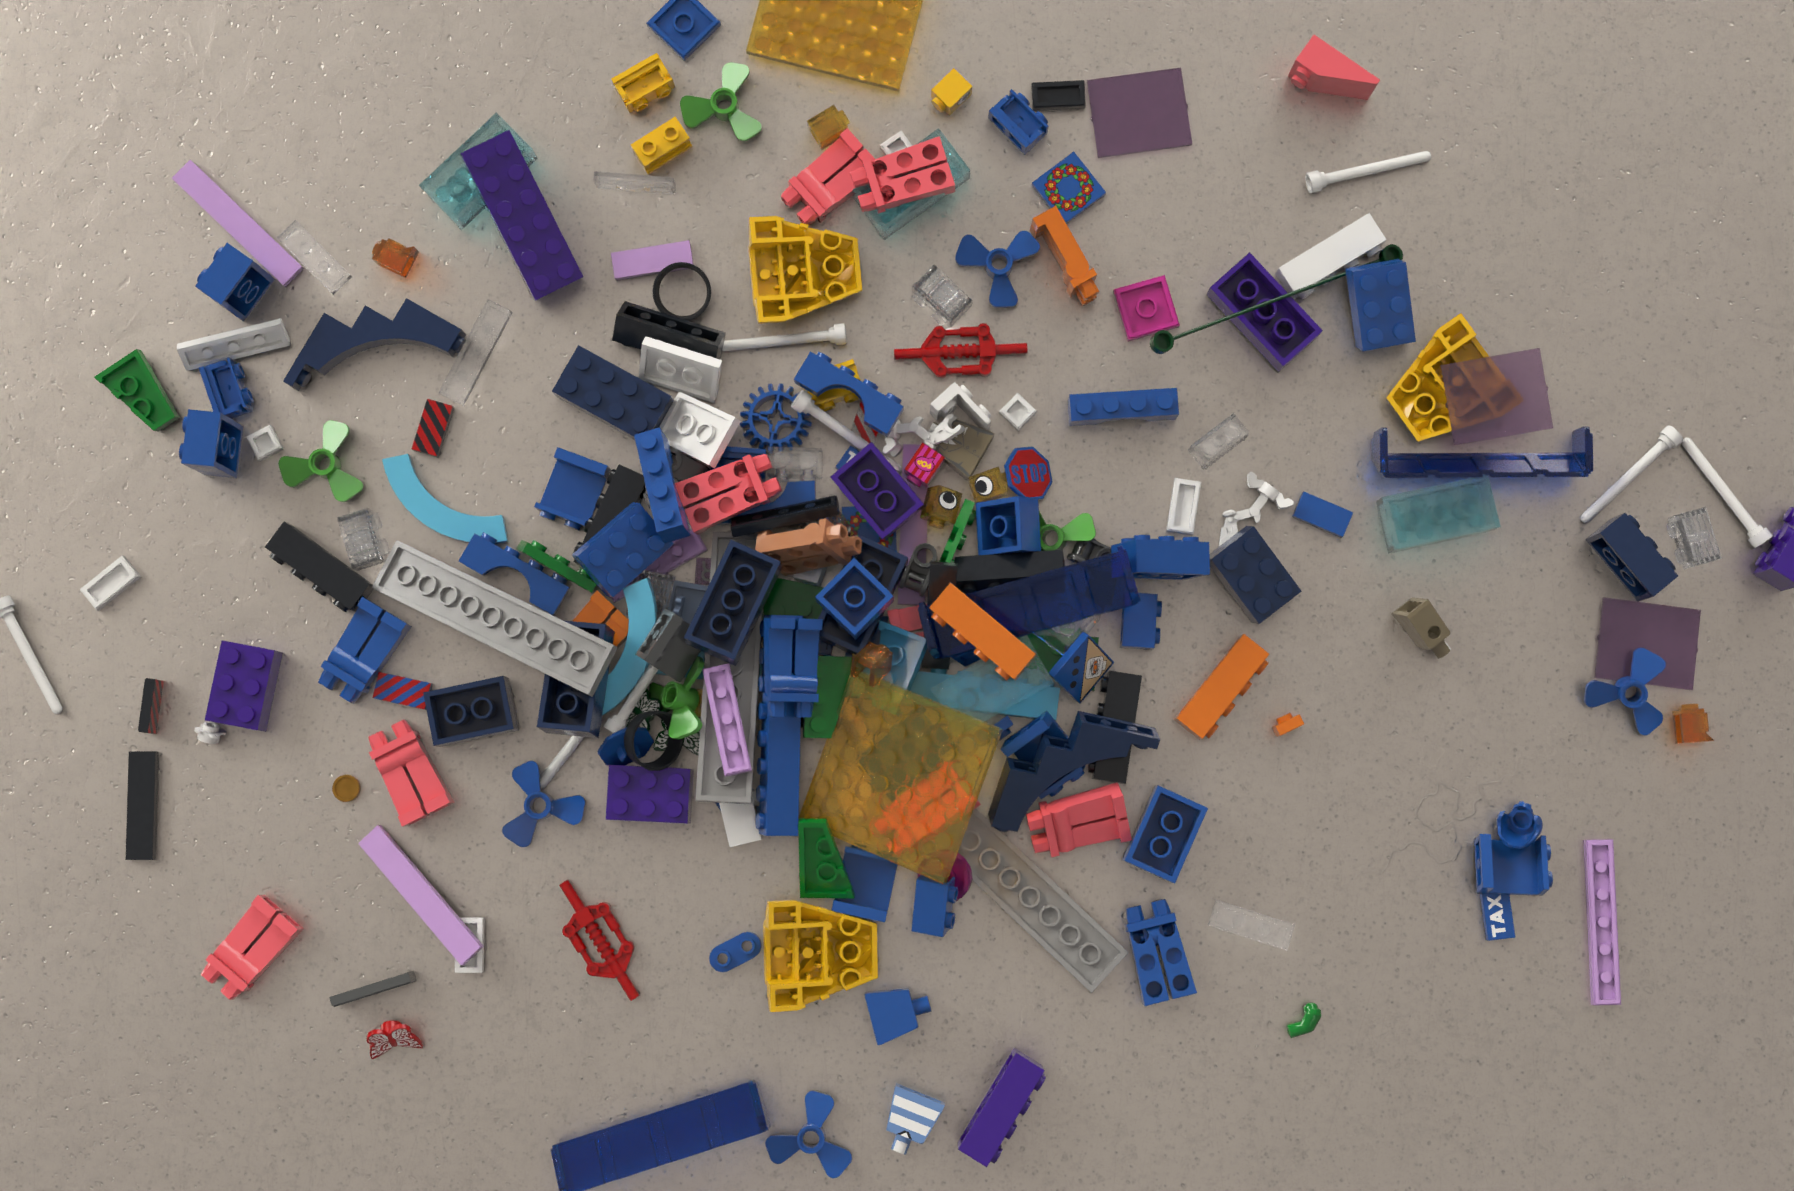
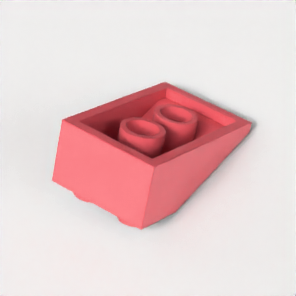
[1288,35,1380,100]

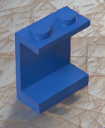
[534,447,611,531]
[1001,711,1085,799]
[1474,834,1553,896]
[832,842,899,922]

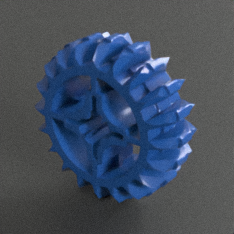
[740,383,812,456]

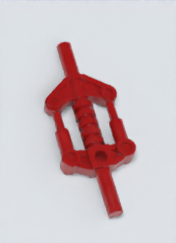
[894,323,1028,379]
[559,880,640,1001]

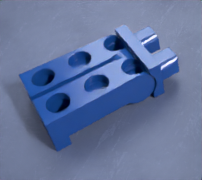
[318,597,412,704]
[763,617,823,717]
[1125,899,1197,1006]

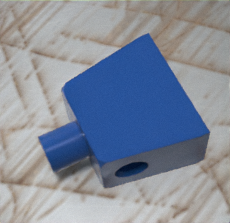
[864,988,932,1045]

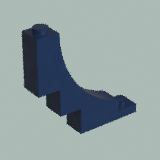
[283,298,466,391]
[988,711,1160,832]

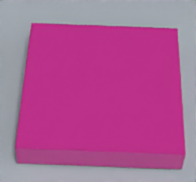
[1113,275,1180,341]

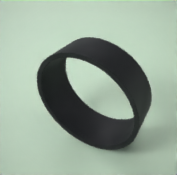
[652,262,711,321]
[624,711,683,771]

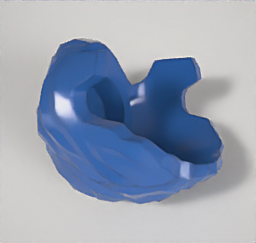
[1497,801,1543,849]

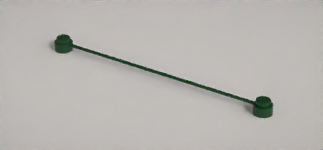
[1150,244,1403,354]

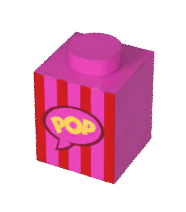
[904,442,945,488]

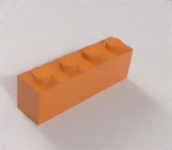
[929,582,1037,681]
[1174,634,1269,740]

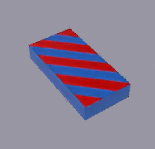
[373,672,433,710]

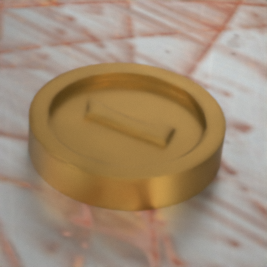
[332,775,360,802]

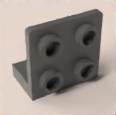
[635,609,701,682]

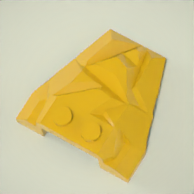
[748,216,862,324]
[1386,313,1524,442]
[763,900,878,1012]

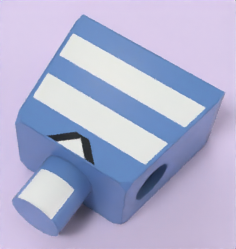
[886,1083,945,1155]

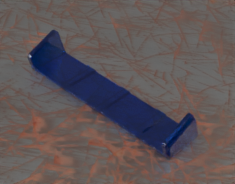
[1371,426,1593,478]
[918,546,1141,659]
[551,1079,771,1191]

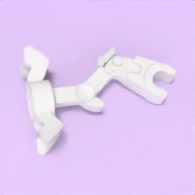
[883,412,965,457]
[1218,472,1294,547]

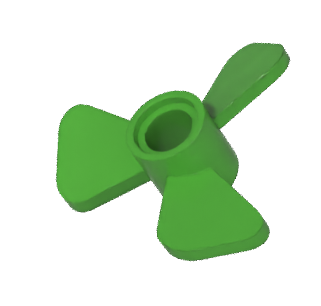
[680,62,762,142]
[278,420,364,502]
[1039,511,1096,551]
[649,656,704,739]

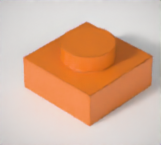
[1272,712,1304,737]

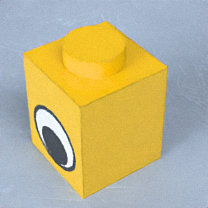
[931,68,972,116]

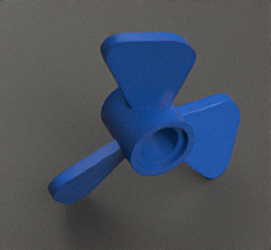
[955,231,1040,308]
[1584,648,1666,735]
[502,761,586,847]
[765,1091,852,1178]

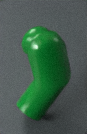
[1286,1003,1321,1038]

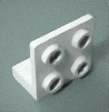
[930,382,992,431]

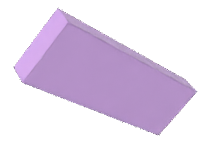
[611,240,694,281]

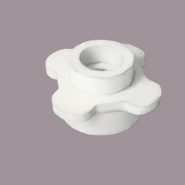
[194,722,226,744]

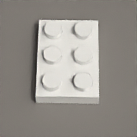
[638,336,722,403]
[659,391,741,469]

